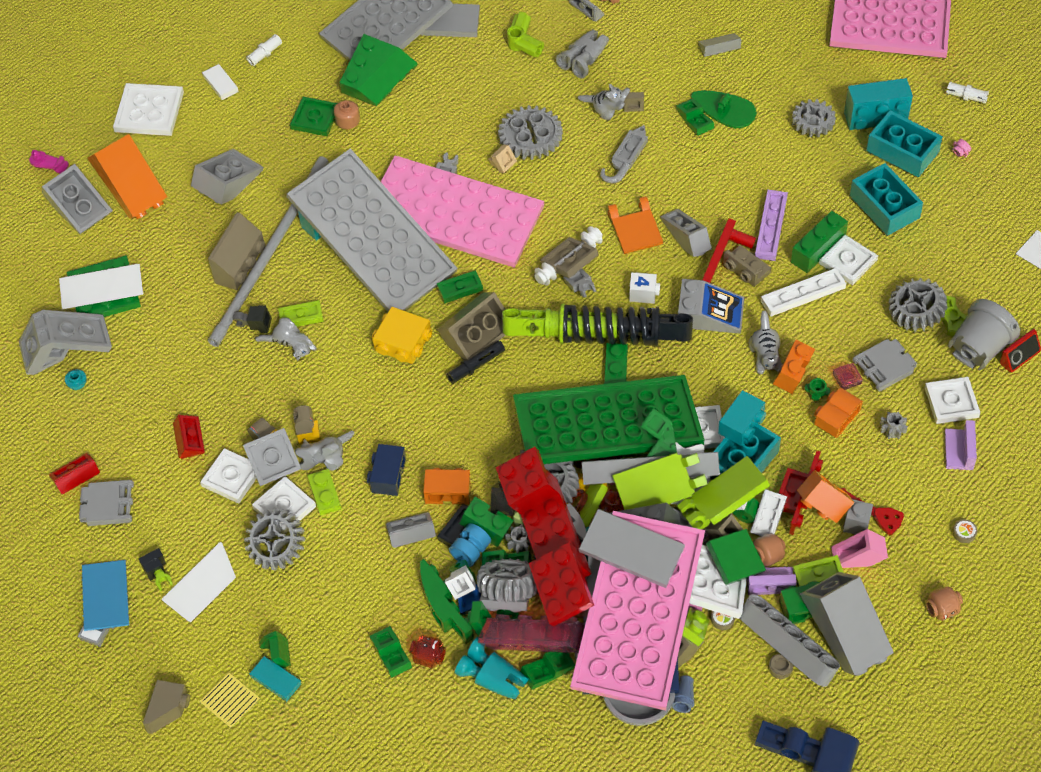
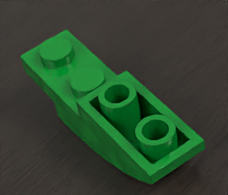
[420,559,474,644]

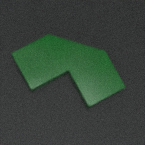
[640,408,677,457]

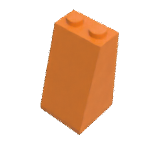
[87,134,167,219]

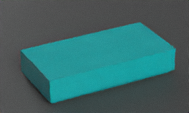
[249,656,302,702]

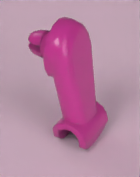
[29,150,69,174]

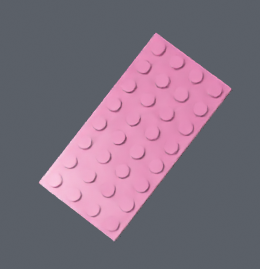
[381,156,544,268]
[570,511,705,711]

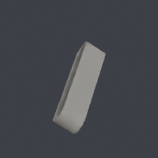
[740,594,840,687]

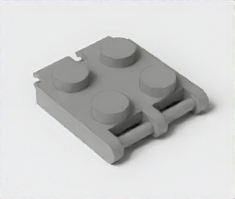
[852,339,917,392]
[79,480,134,526]

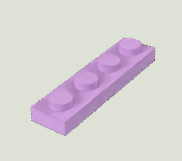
[755,190,788,261]

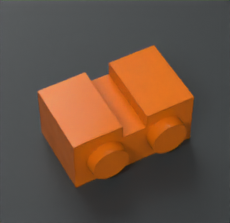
[773,339,815,394]
[423,468,471,504]
[797,470,855,523]

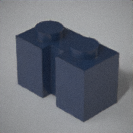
[367,444,406,496]

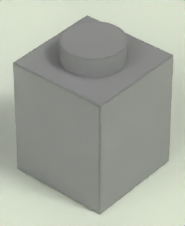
[843,499,873,535]

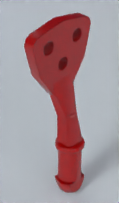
[841,488,904,536]

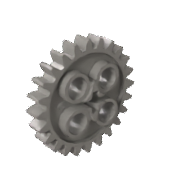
[498,105,563,160]

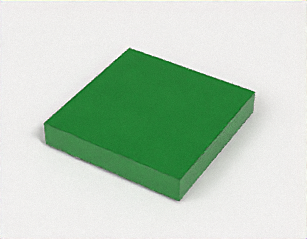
[290,96,338,137]
[706,529,766,585]

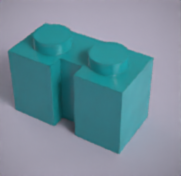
[718,390,766,446]

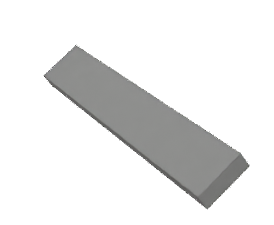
[582,452,720,485]

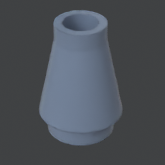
[672,676,695,713]

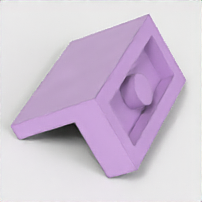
[945,420,977,470]
[747,567,796,595]

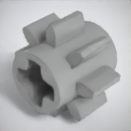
[880,412,908,439]
[505,524,531,553]

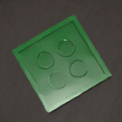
[67,255,141,317]

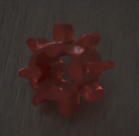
[599,489,625,513]

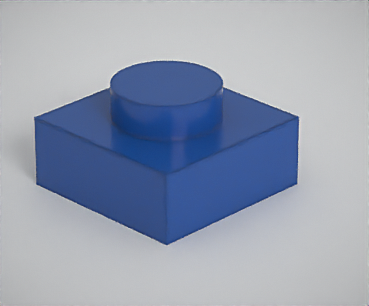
[458,584,482,615]

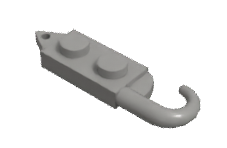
[600,125,648,183]

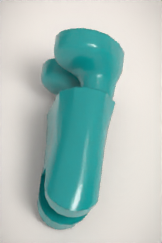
[455,637,528,699]

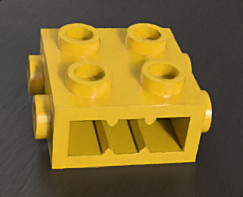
[372,307,433,364]

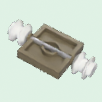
[535,226,602,286]

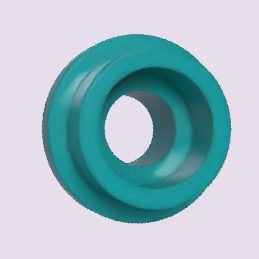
[65,369,87,390]

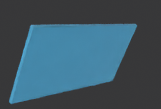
[81,560,129,631]

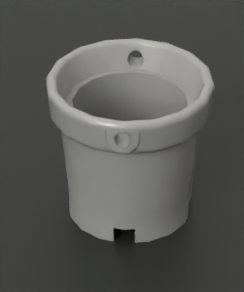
[948,299,1021,370]

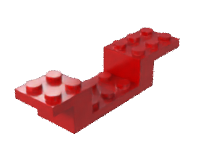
[496,446,595,627]

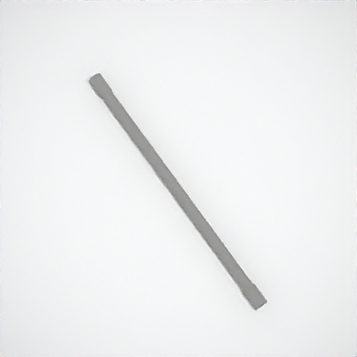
[208,156,329,347]

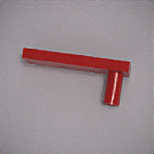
[702,218,756,283]

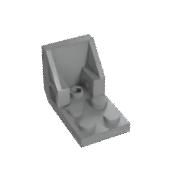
[19,310,112,375]

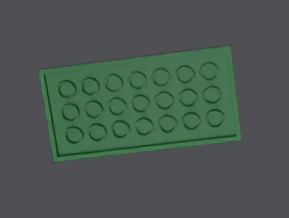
[513,375,705,464]

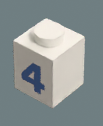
[629,272,660,304]

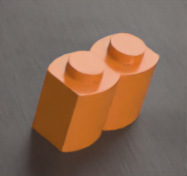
[814,388,863,438]

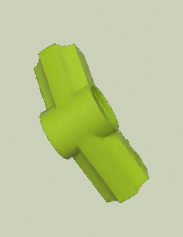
[507,12,544,58]

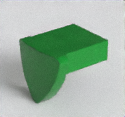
[259,631,291,668]

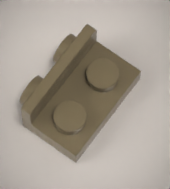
[723,245,771,287]

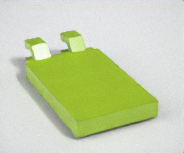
[612,452,708,510]
[677,456,771,530]

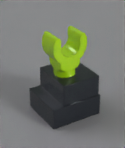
[138,548,173,591]

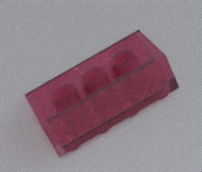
[478,614,585,653]

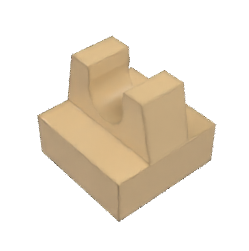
[488,144,517,173]

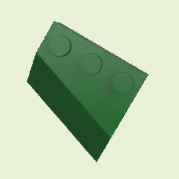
[339,34,418,107]

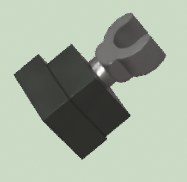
[233,306,272,333]

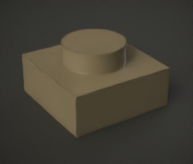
[624,92,644,112]

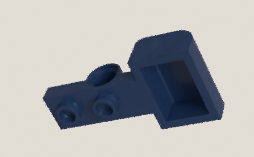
[754,720,860,772]

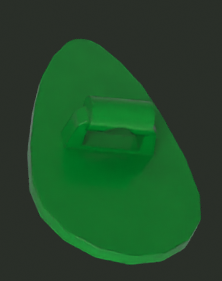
[691,90,757,129]

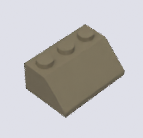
[208,213,265,290]
[437,292,506,360]

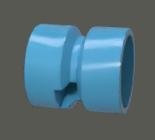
[449,523,491,567]

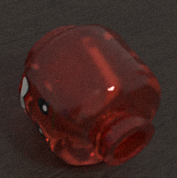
[409,634,446,669]

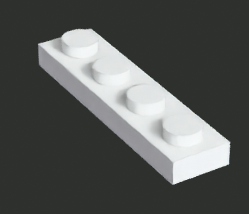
[761,268,846,317]

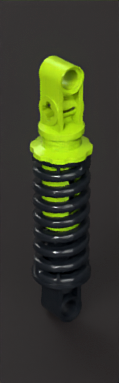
[502,304,693,347]

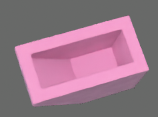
[832,529,888,568]

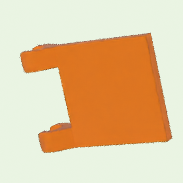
[608,196,663,254]

